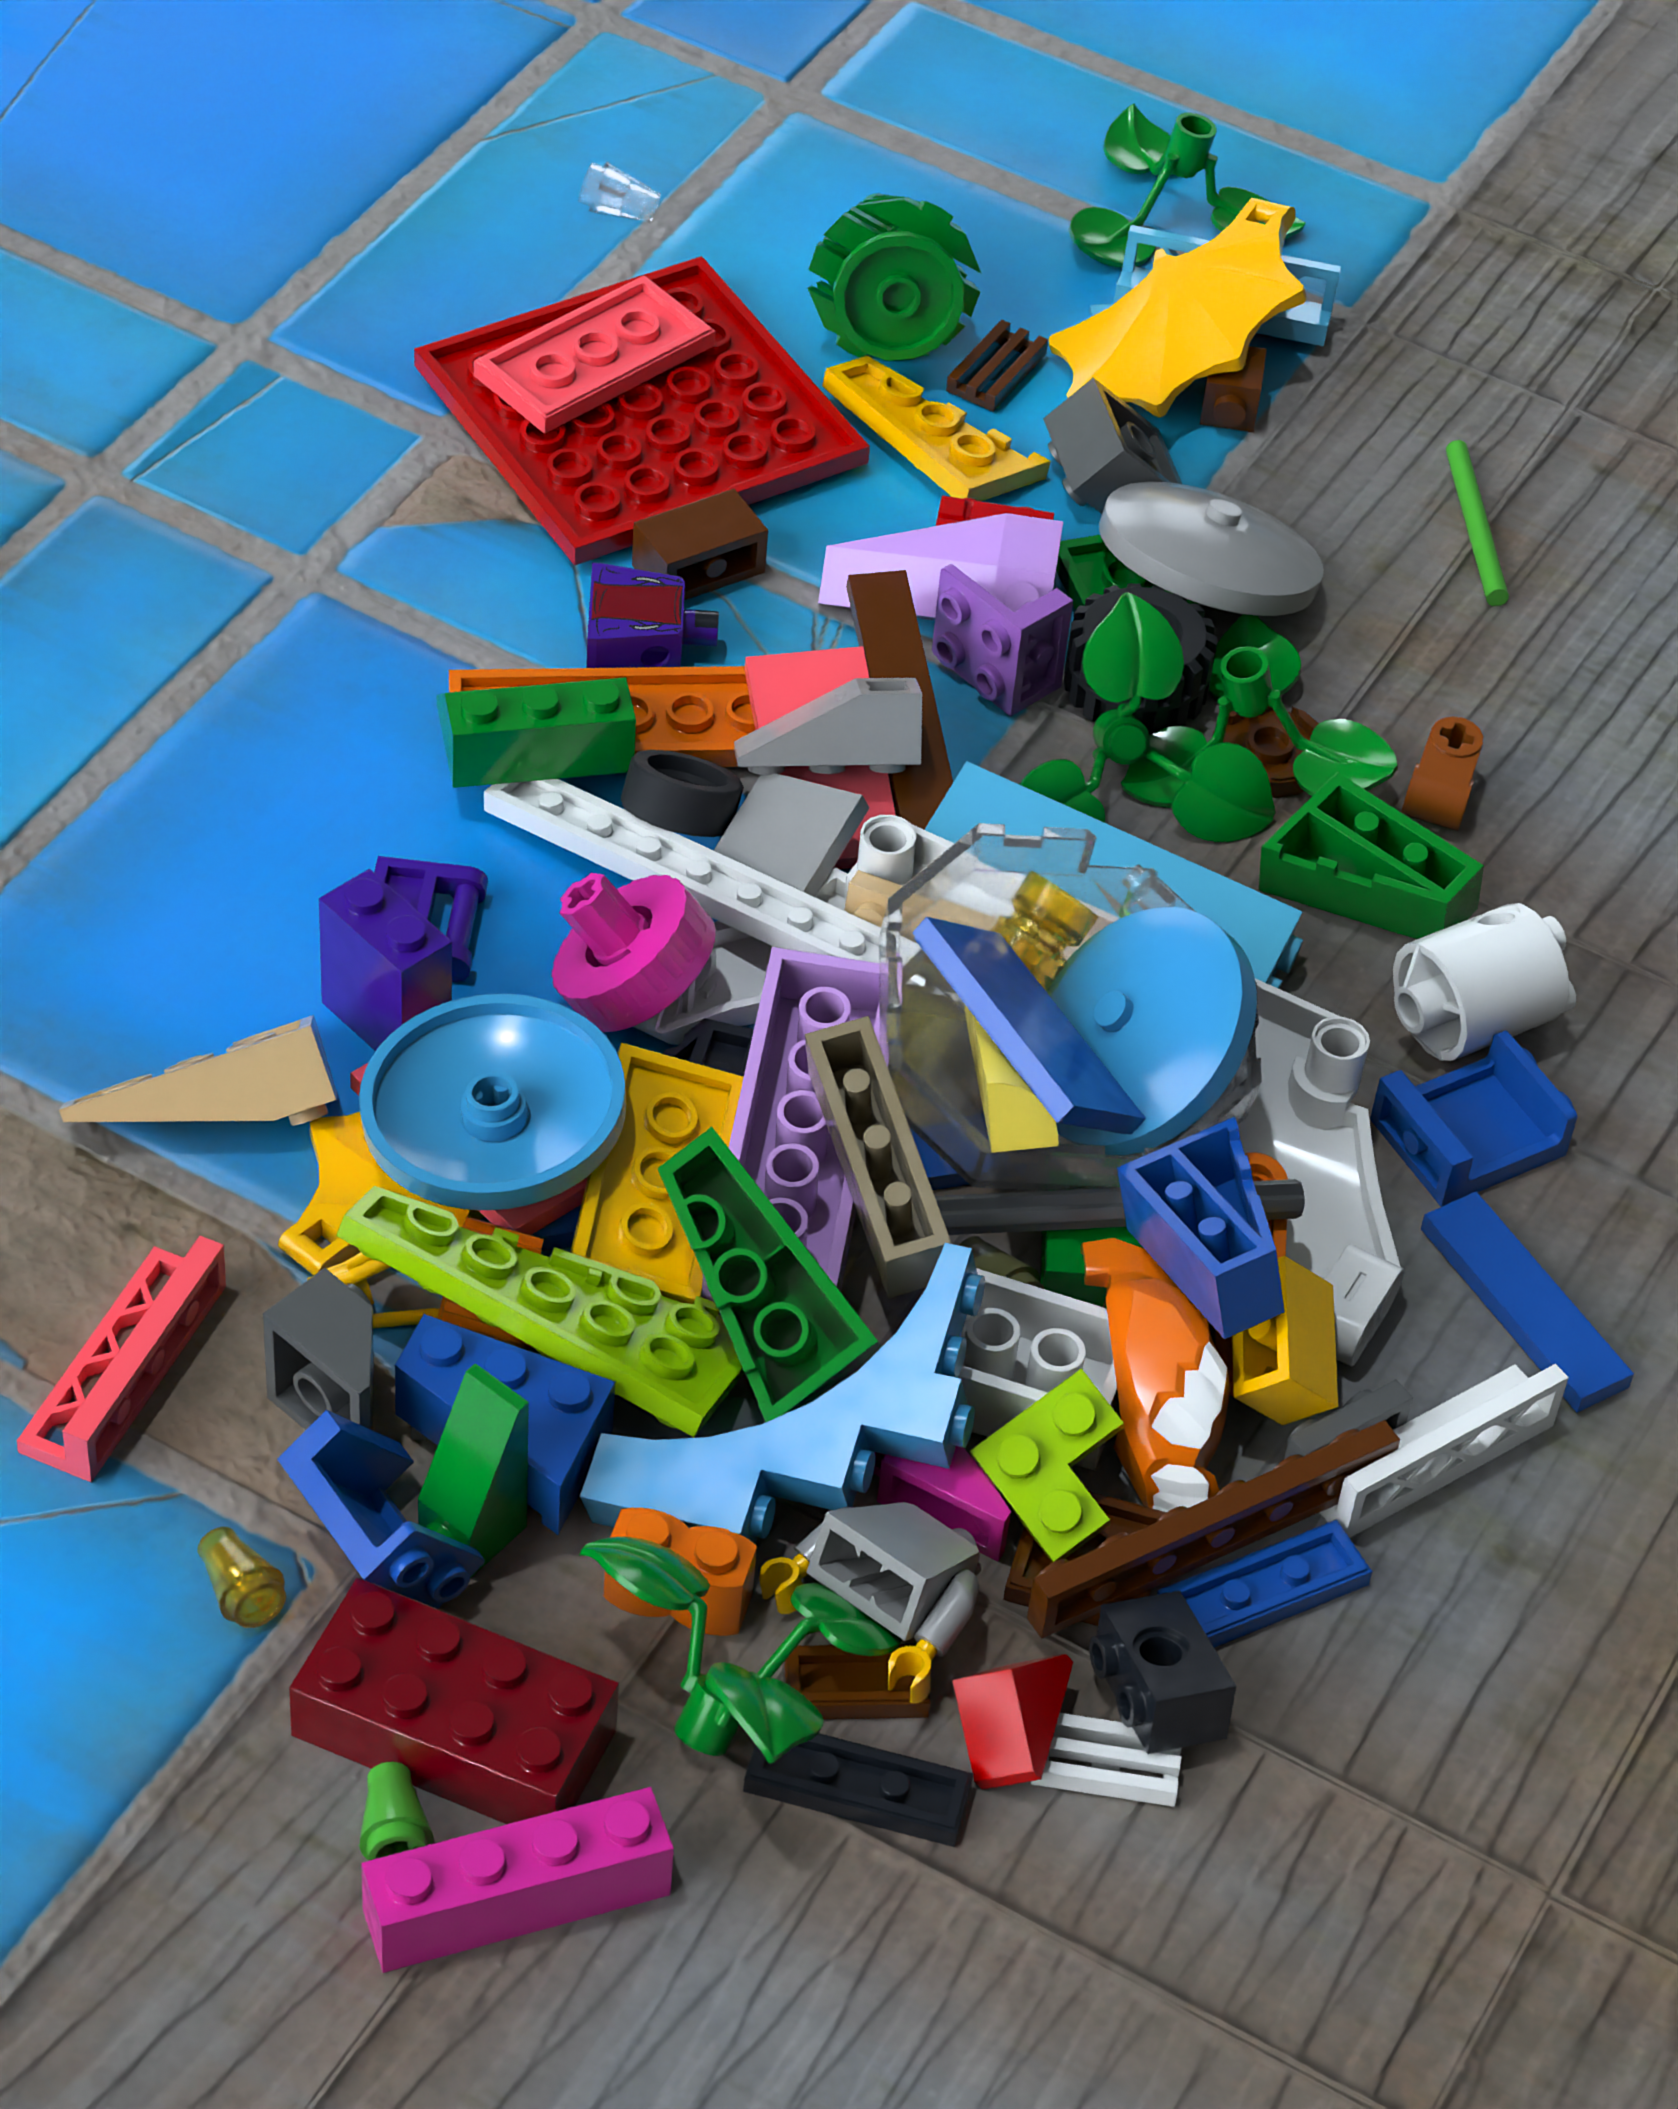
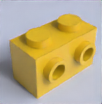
[1232,1256,1338,1425]

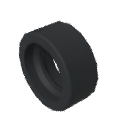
[621,750,744,837]

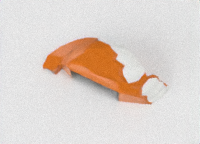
[1080,1238,1231,1512]

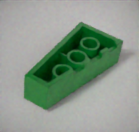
[657,1127,882,1422]

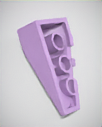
[818,513,1063,621]

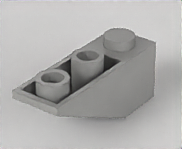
[734,678,922,775]

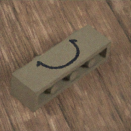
[805,1016,951,1299]

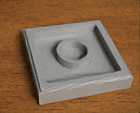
[713,773,869,897]

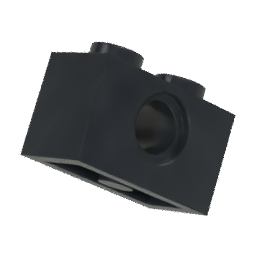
[1089,1590,1236,1754]

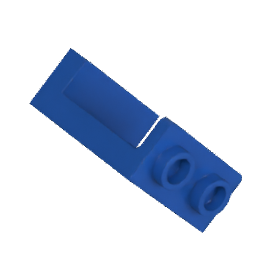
[1370,1030,1577,1207]
[277,1410,485,1609]

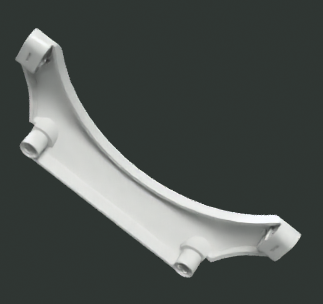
[634,815,1405,1367]

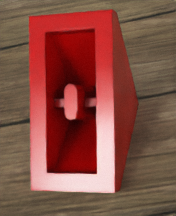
[952,1654,1074,1790]

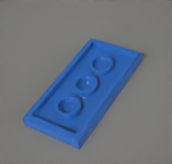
[912,916,1146,1135]

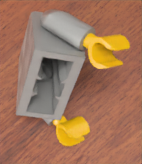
[759,1502,980,1704]

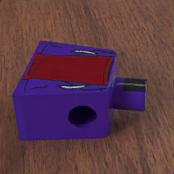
[586,563,719,668]

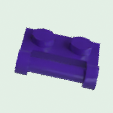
[374,856,489,982]

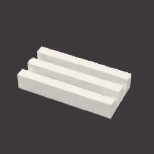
[1031,1713,1181,1807]

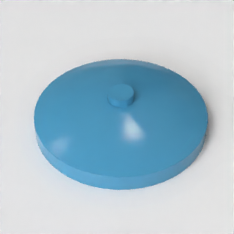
[1046,907,1257,1156]
[359,994,626,1210]

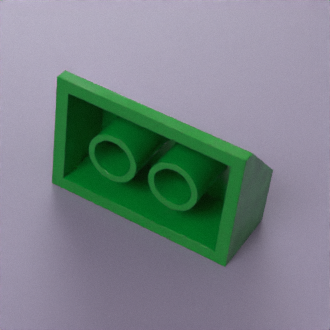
[437,677,636,788]

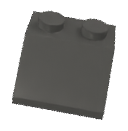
[1043,377,1182,514]
[263,1268,374,1430]

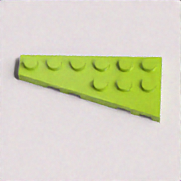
[336,1186,745,1438]

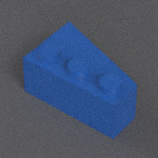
[395,1314,615,1535]

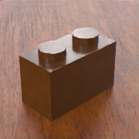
[632,489,768,601]

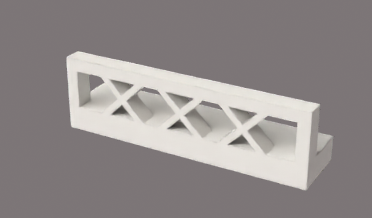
[1319,1364,1569,1538]

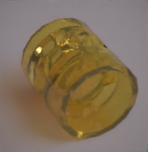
[988,870,1099,992]

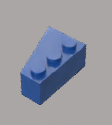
[1117,1117,1285,1339]

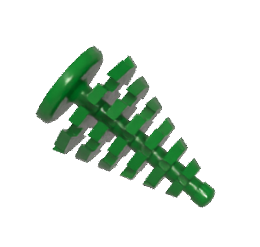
[807,193,982,361]

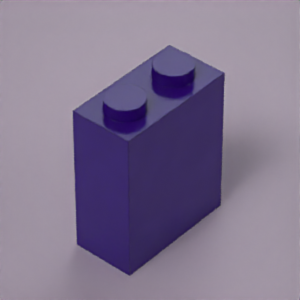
[319,869,452,1052]

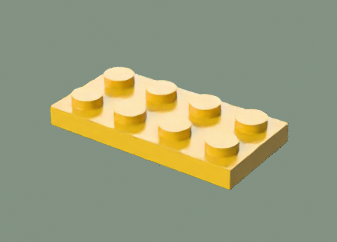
[570,1042,744,1304]

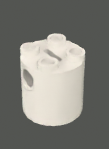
[1393,903,1576,1061]

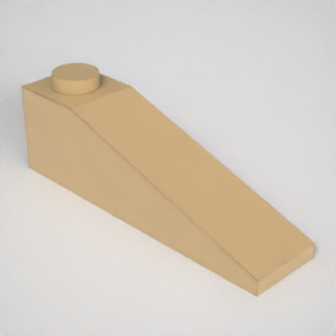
[59,1015,337,1126]

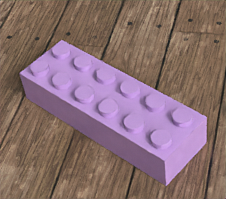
[702,947,899,1301]

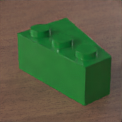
[1258,772,1484,939]

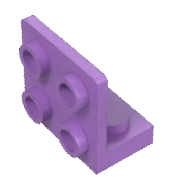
[932,564,1073,717]

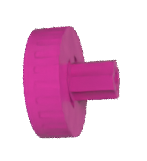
[551,873,716,1032]

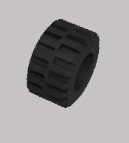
[1063,583,1217,734]

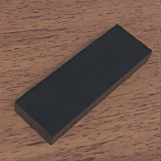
[743,1733,974,1847]

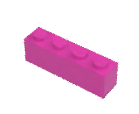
[361,1787,674,1973]

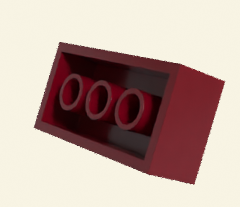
[289,1578,619,1824]

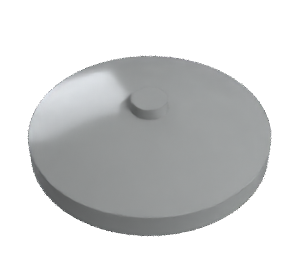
[1099,482,1324,616]

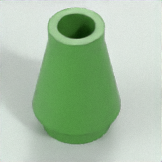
[359,1762,434,1861]

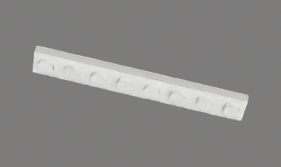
[484,779,922,988]

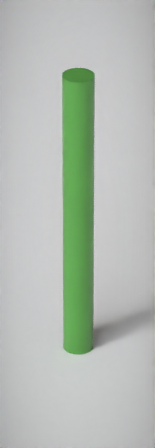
[1446,440,1509,606]

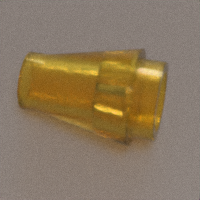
[197,1527,286,1628]

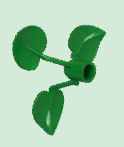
[1069,104,1306,268]
[1019,592,1276,842]
[1121,614,1398,808]
[579,1537,902,1764]

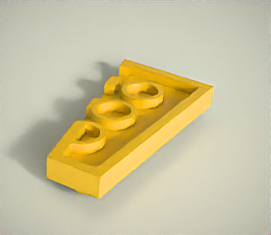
[822,355,1051,501]

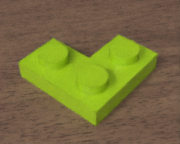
[970,1368,1124,1563]

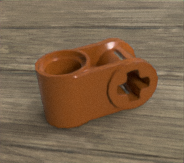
[1401,716,1483,831]

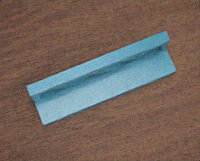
[1113,225,1341,346]

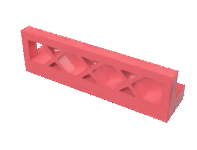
[17,1235,226,1482]

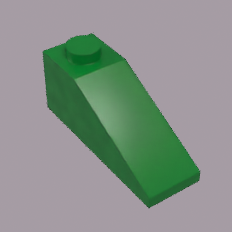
[418,1363,529,1578]

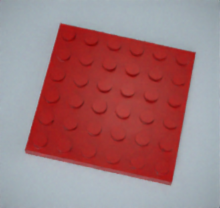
[414,256,870,566]

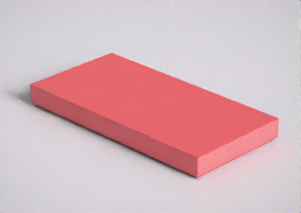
[474,275,716,434]
[744,646,896,869]

